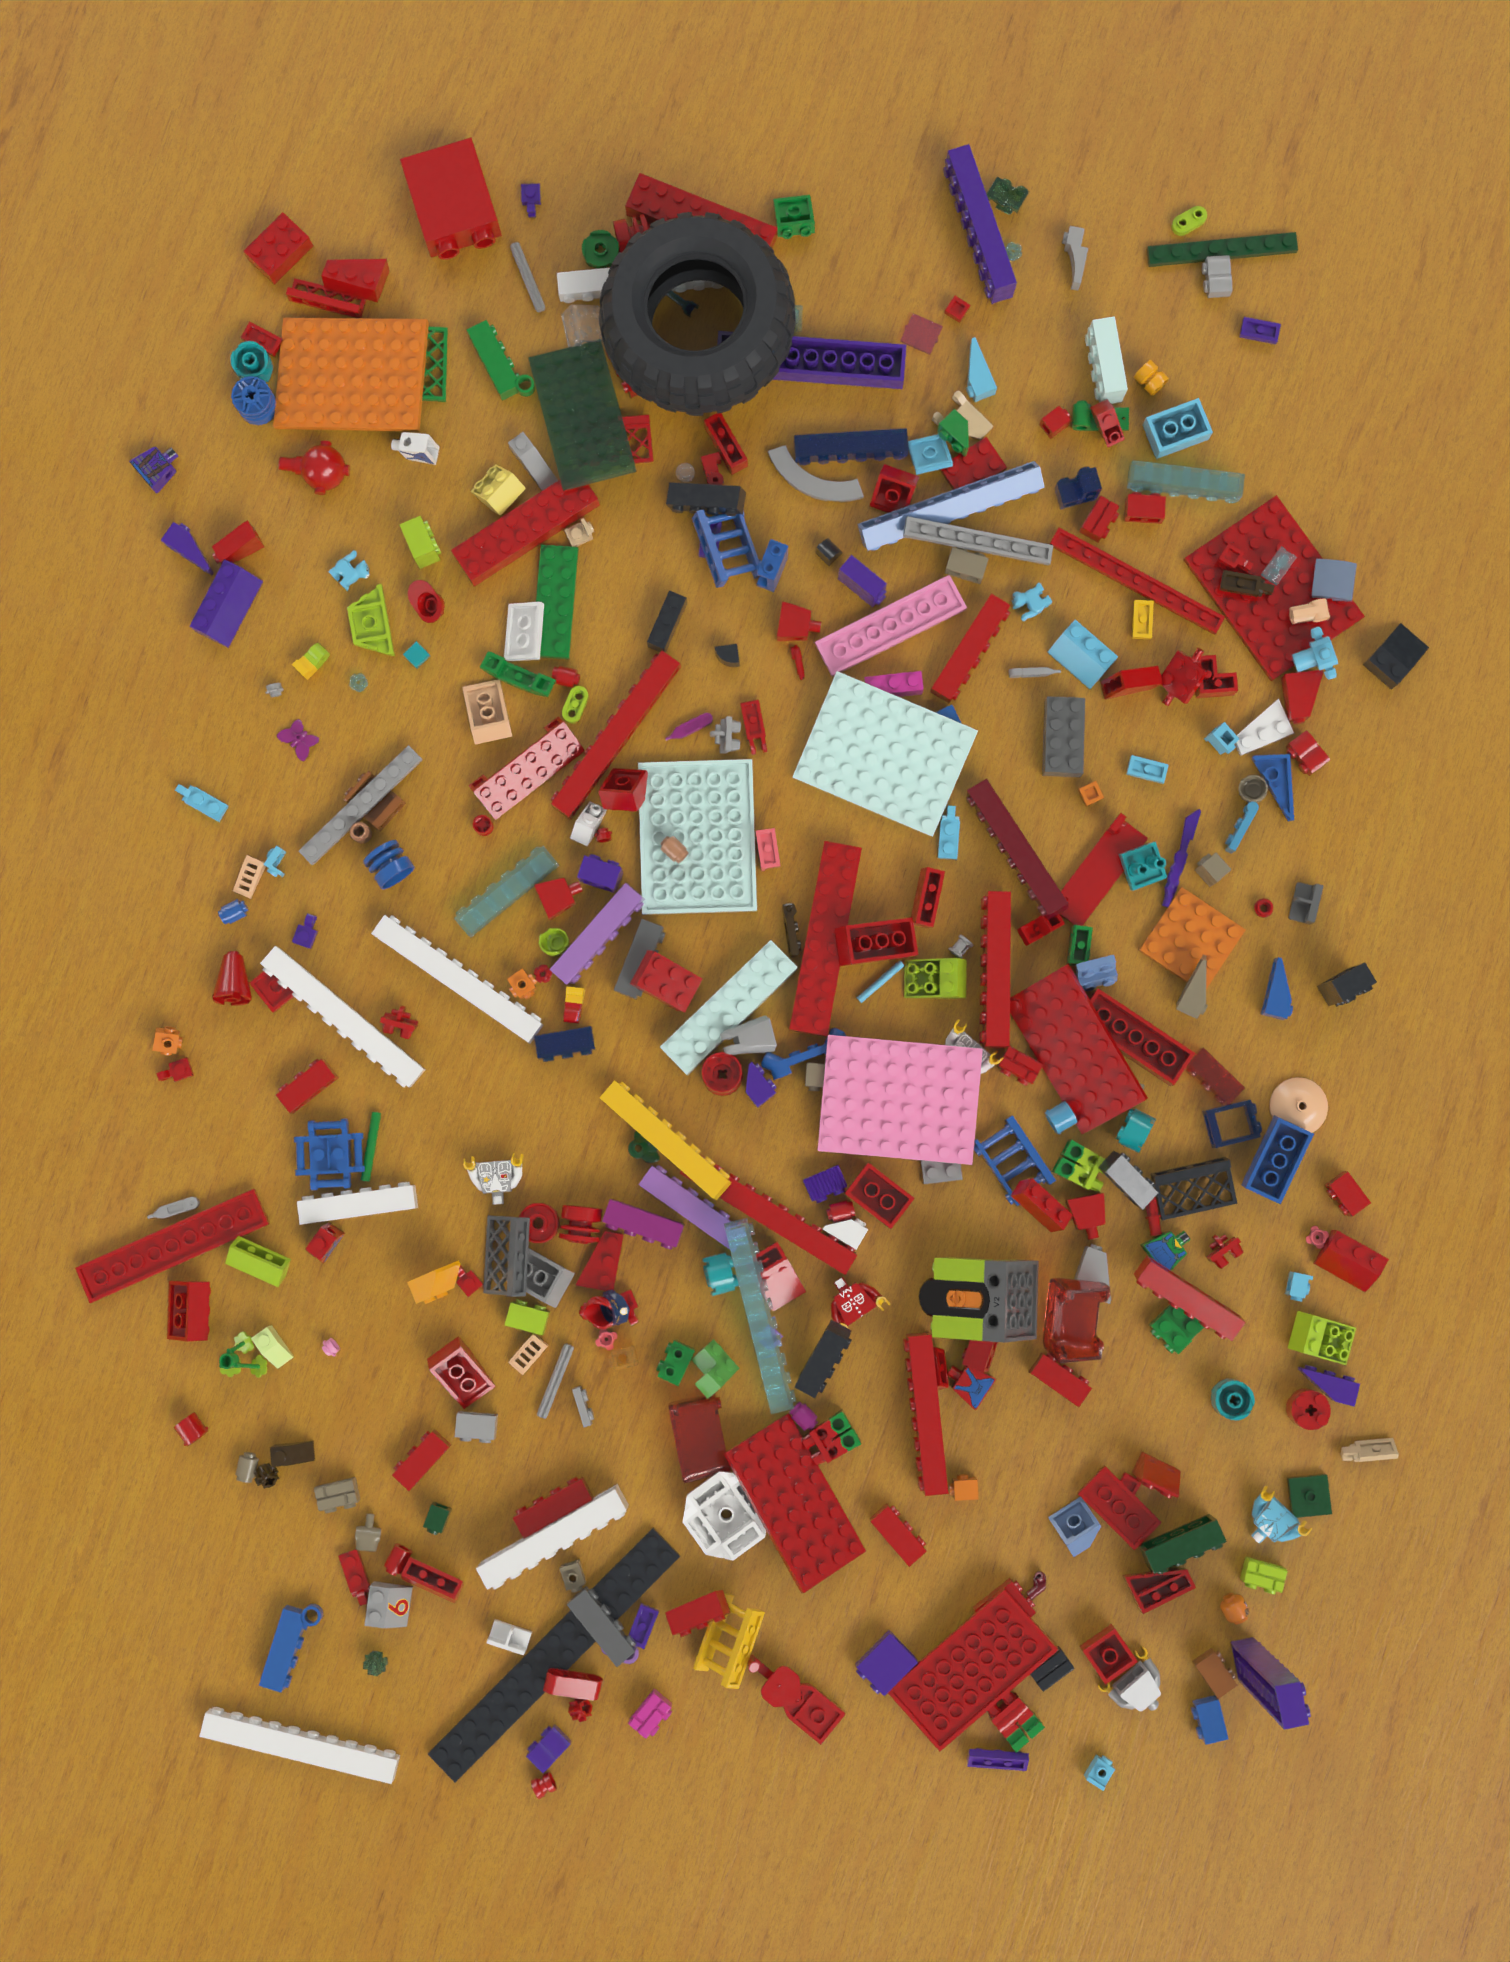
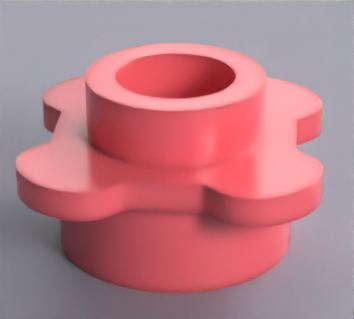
[1306,1226,1329,1249]
[595,1329,618,1350]

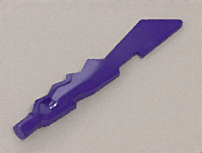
[1162,809,1201,908]

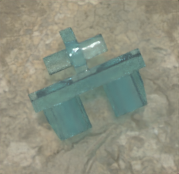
[1261,546,1297,586]

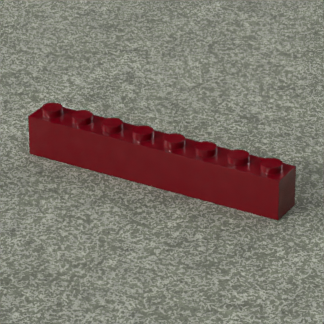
[966,778,1068,920]

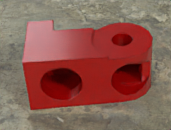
[701,452,724,485]

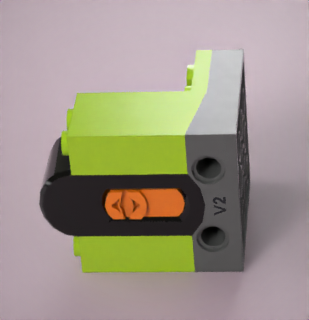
[918,1257,1039,1343]

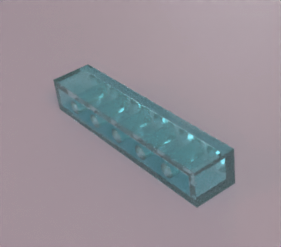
[1127,460,1245,503]
[454,846,559,938]

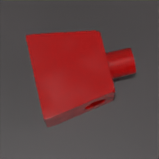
[777,601,822,641]
[534,878,583,920]
[1065,1193,1106,1240]

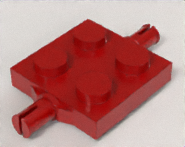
[1161,648,1208,706]

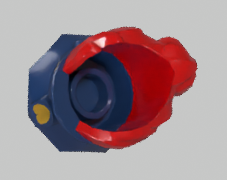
[579,1289,630,1330]

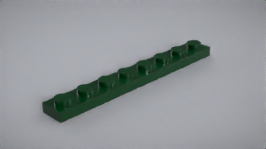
[1147,232,1298,267]

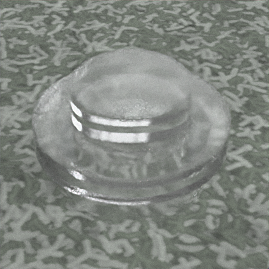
[676,463,695,482]

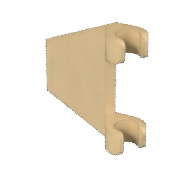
[932,391,994,440]

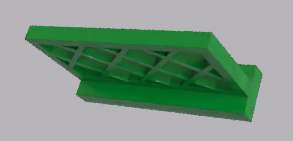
[422,326,448,402]

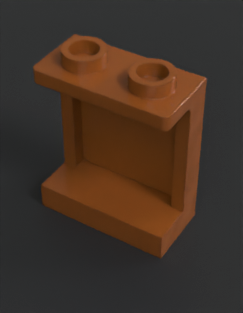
[344,771,406,832]

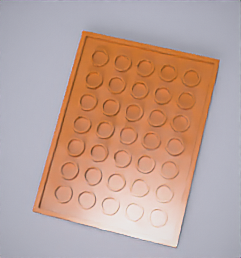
[273,318,429,432]

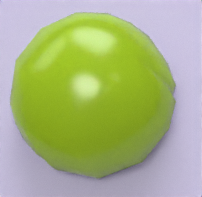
[538,928,570,957]

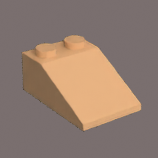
[462,679,512,744]

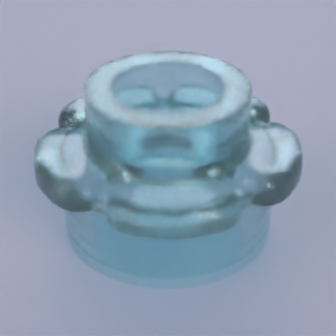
[1005,242,1022,261]
[349,673,368,692]

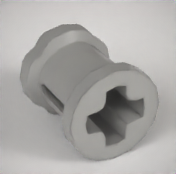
[948,934,973,959]

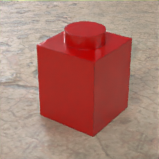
[1039,405,1071,439]

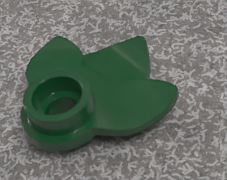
[628,1131,660,1163]

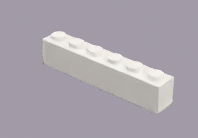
[297,1182,418,1225]

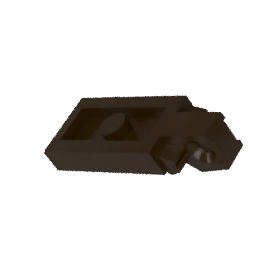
[1219,570,1274,597]
[782,903,801,958]

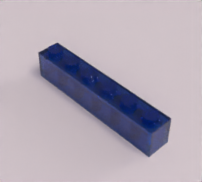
[794,428,908,465]

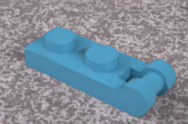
[1225,802,1259,854]

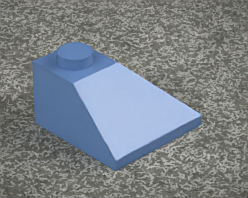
[1048,1497,1101,1557]

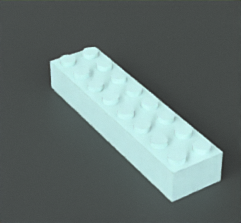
[660,940,798,1076]

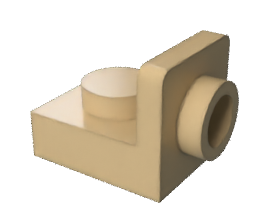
[564,518,594,547]

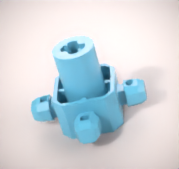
[1292,626,1338,680]

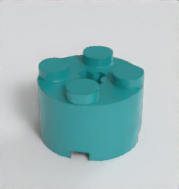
[231,341,273,382]
[1115,1108,1156,1153]
[702,1253,739,1296]
[1211,1379,1255,1420]

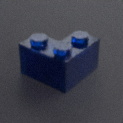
[1054,466,1102,510]

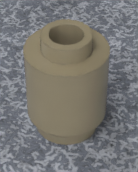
[235,1452,259,1483]

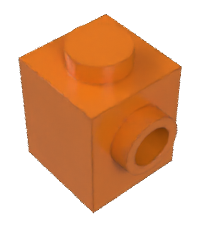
[949,1474,979,1501]

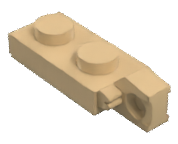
[1340,1438,1399,1462]

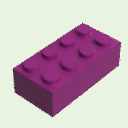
[602,1199,685,1249]

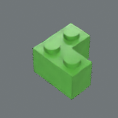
[691,1339,740,1399]

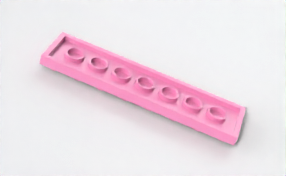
[815,575,967,677]

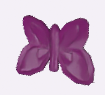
[277,719,319,761]

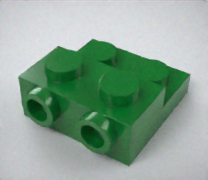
[773,195,815,239]
[1149,1305,1204,1354]

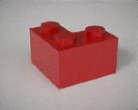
[1195,655,1238,698]

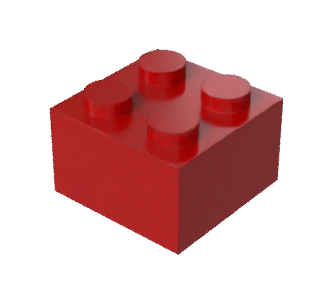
[1080,1624,1138,1685]

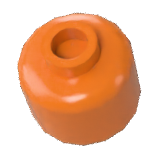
[1220,1593,1250,1624]

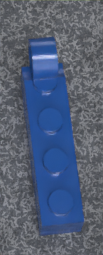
[259,1604,323,1693]

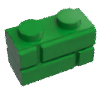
[1066,925,1093,966]

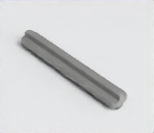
[510,242,545,312]
[537,1344,574,1419]

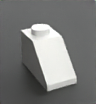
[823,1218,868,1249]

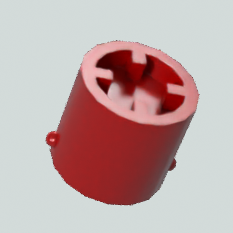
[174,1412,208,1447]

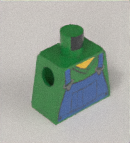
[1141,1231,1191,1270]

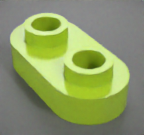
[1171,206,1207,236]
[562,686,589,723]

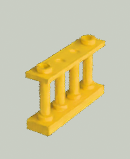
[693,1593,765,1689]

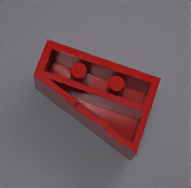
[321,259,389,303]
[1122,1567,1196,1614]

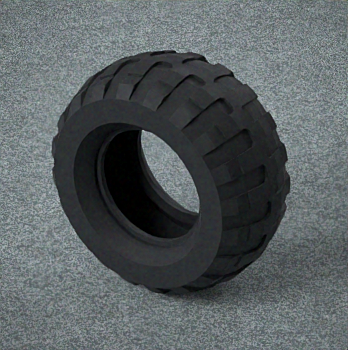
[599,212,796,416]

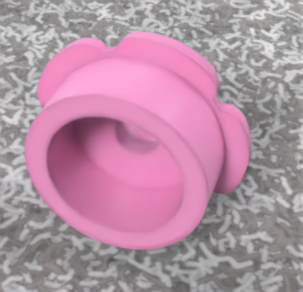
[322,1338,340,1356]

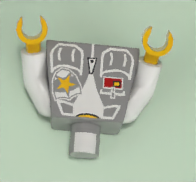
[945,1019,1003,1074]
[463,1153,524,1205]

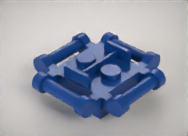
[294,1118,365,1190]

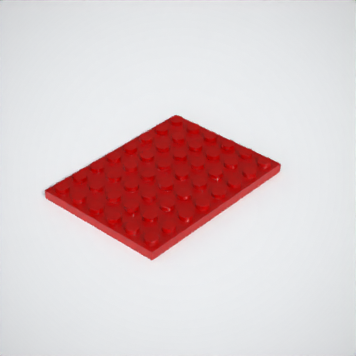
[1184,495,1365,681]

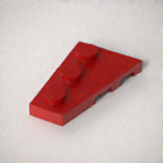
[575,1231,624,1291]

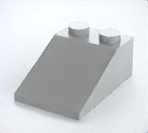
[502,1248,574,1308]

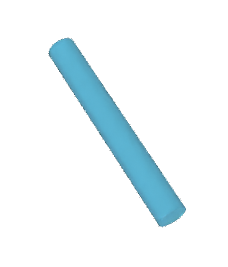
[856,960,905,1003]

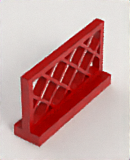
[574,415,654,469]

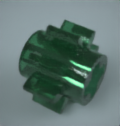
[363,1651,388,1676]

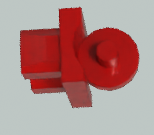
[380,1005,419,1039]
[1206,1234,1244,1269]

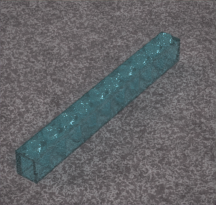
[724,1218,796,1414]

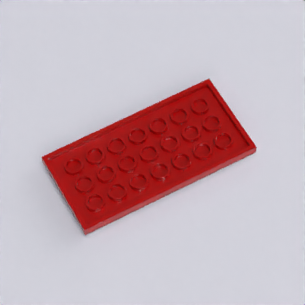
[1010,964,1148,1135]
[723,1413,866,1593]
[888,1588,1058,1752]

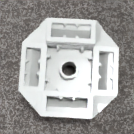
[683,1471,766,1561]

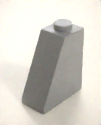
[1070,1244,1111,1304]

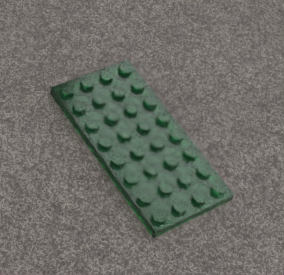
[528,339,637,491]

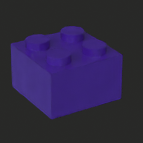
[577,854,623,894]

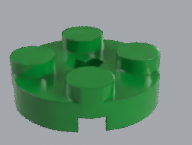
[582,230,619,269]

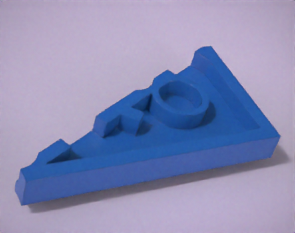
[1252,754,1294,821]

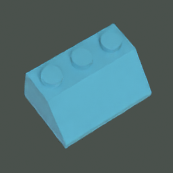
[1047,620,1118,689]

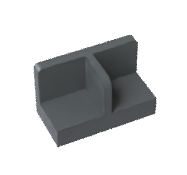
[1288,882,1324,924]

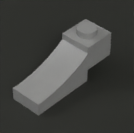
[1062,226,1088,291]

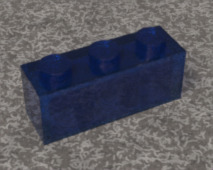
[534,1026,596,1062]

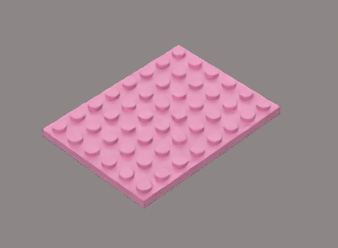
[817,1035,983,1165]

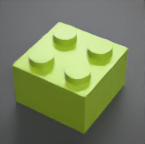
[399,516,441,569]

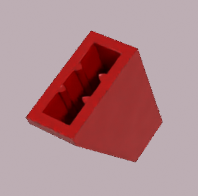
[212,520,264,564]
[1100,666,1163,700]
[1281,670,1323,725]

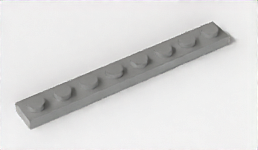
[903,516,1053,565]
[299,745,423,865]

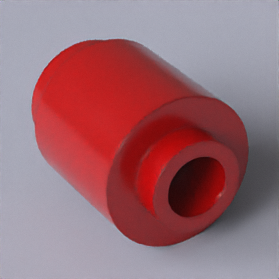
[551,666,580,688]
[826,1200,856,1223]

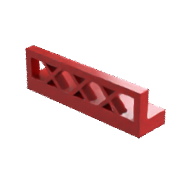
[286,278,367,318]

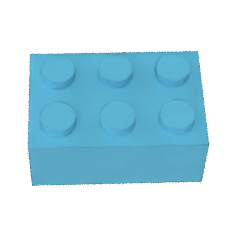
[1142,398,1213,459]

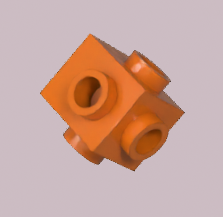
[507,968,537,1000]
[152,1026,183,1056]

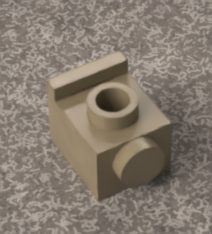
[559,1559,586,1592]

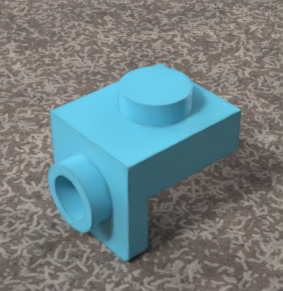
[263,846,287,877]

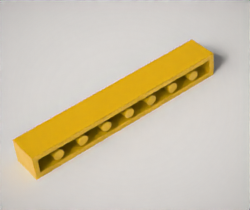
[600,1080,732,1200]

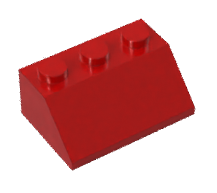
[1313,1230,1389,1292]
[167,1281,211,1342]

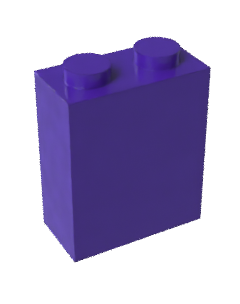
[838,555,887,607]
[856,1630,918,1696]

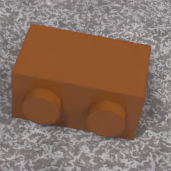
[1192,1648,1238,1699]

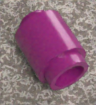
[789,1401,818,1431]

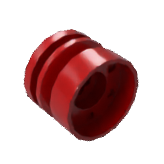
[613,214,650,253]
[701,1052,743,1096]
[559,1205,603,1244]

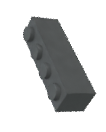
[614,919,666,1000]
[567,1586,636,1667]

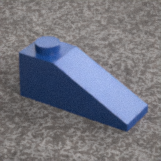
[1261,957,1293,1020]

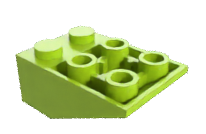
[904,958,967,999]
[1288,1311,1356,1365]

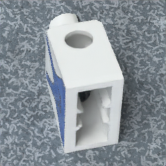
[391,432,440,465]

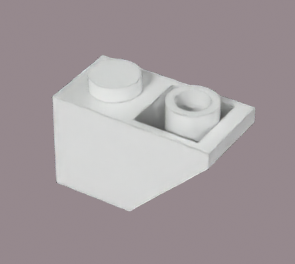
[570,802,607,846]

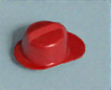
[408,580,445,623]

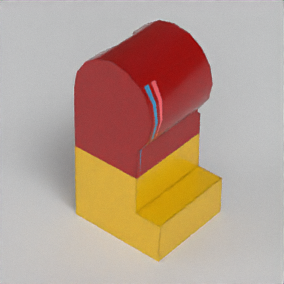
[563,986,585,1024]

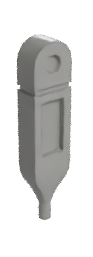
[1009,667,1061,678]
[147,1197,200,1219]

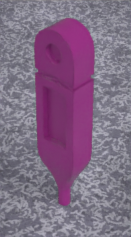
[665,713,713,741]

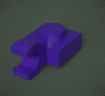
[521,183,541,217]
[292,913,318,949]

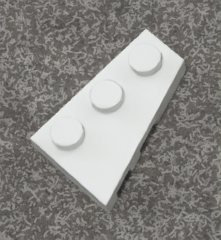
[1235,699,1294,756]

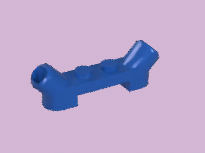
[761,1028,846,1080]

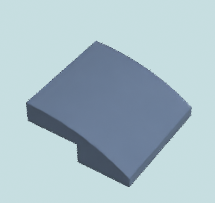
[1312,559,1357,601]

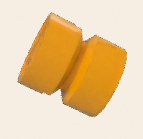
[1133,360,1169,396]

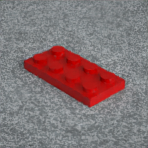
[1077,1465,1162,1550]

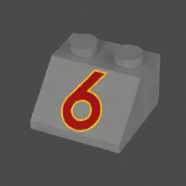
[364,1581,413,1628]

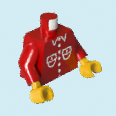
[831,1277,890,1328]

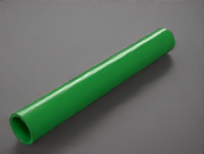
[360,1112,381,1182]

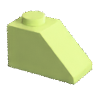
[251,1325,294,1369]

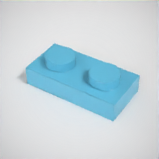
[1126,755,1169,784]

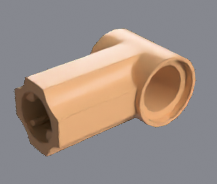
[1289,599,1330,624]

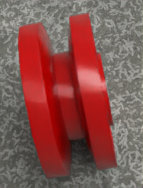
[519,1203,560,1243]

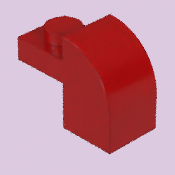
[1017,914,1065,946]

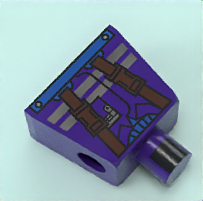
[129,447,178,494]

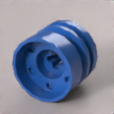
[231,376,276,425]
[363,840,415,889]

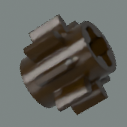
[254,1463,279,1489]

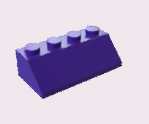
[190,559,263,648]

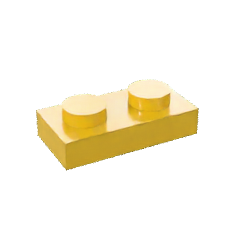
[1132,600,1154,640]

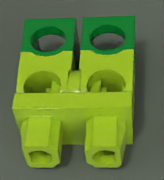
[1051,1139,1106,1192]

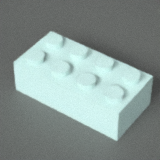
[1085,317,1128,404]

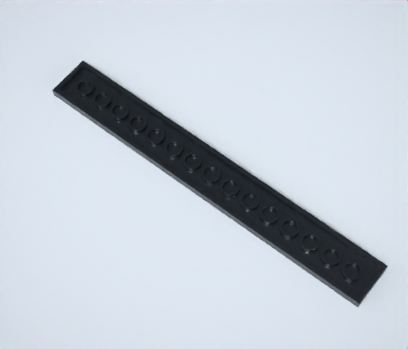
[428,1527,680,1783]

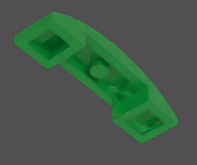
[480,651,556,697]

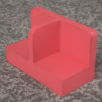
[756,828,780,871]

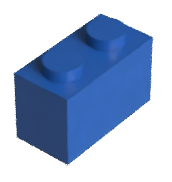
[1191,1695,1229,1745]

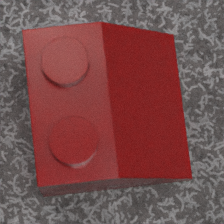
[870,464,920,513]
[598,768,648,812]

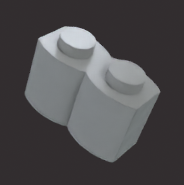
[1202,255,1232,298]

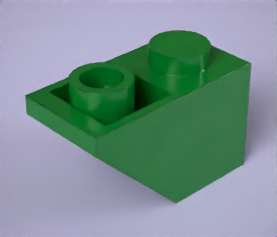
[937,409,969,457]

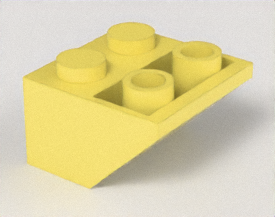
[470,464,526,516]

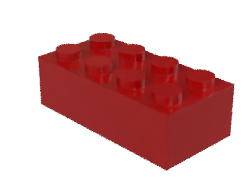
[835,917,919,966]

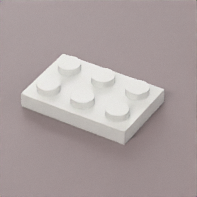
[504,602,544,661]

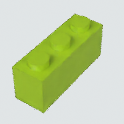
[225,1236,291,1287]

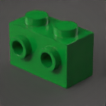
[656,1340,696,1386]

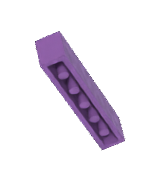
[550,883,645,985]
[639,1165,747,1252]

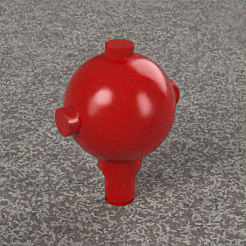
[278,440,350,495]

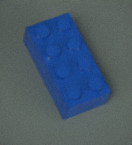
[1241,1115,1314,1204]

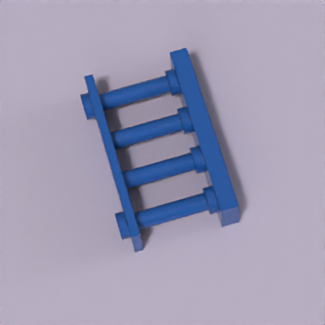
[692,509,761,588]
[974,1116,1056,1206]

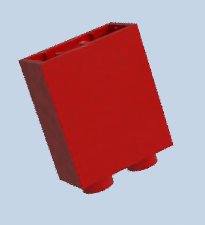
[400,137,502,260]

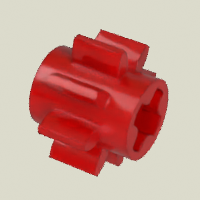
[568,1698,593,1722]

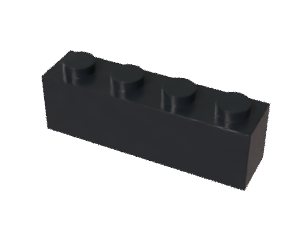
[666,482,746,516]
[794,1320,852,1398]

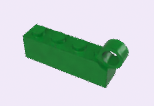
[466,320,535,401]

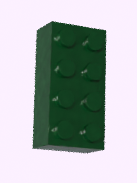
[1139,1514,1227,1574]

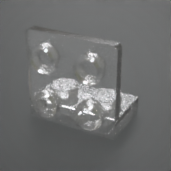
[561,305,603,350]

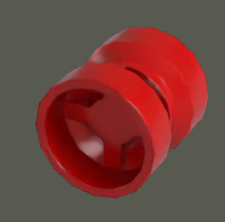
[472,815,494,836]
[531,1771,557,1799]

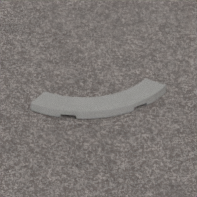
[768,445,864,502]

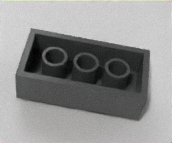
[1042,696,1085,777]

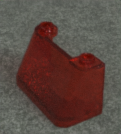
[1043,1278,1111,1363]
[668,1393,731,1483]

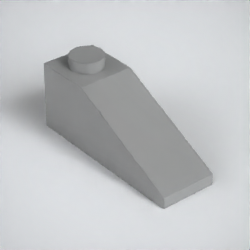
[508,432,558,491]

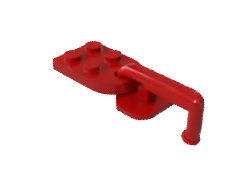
[747,1654,846,1745]

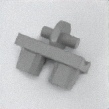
[710,716,741,754]

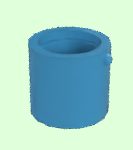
[1045,1101,1077,1134]

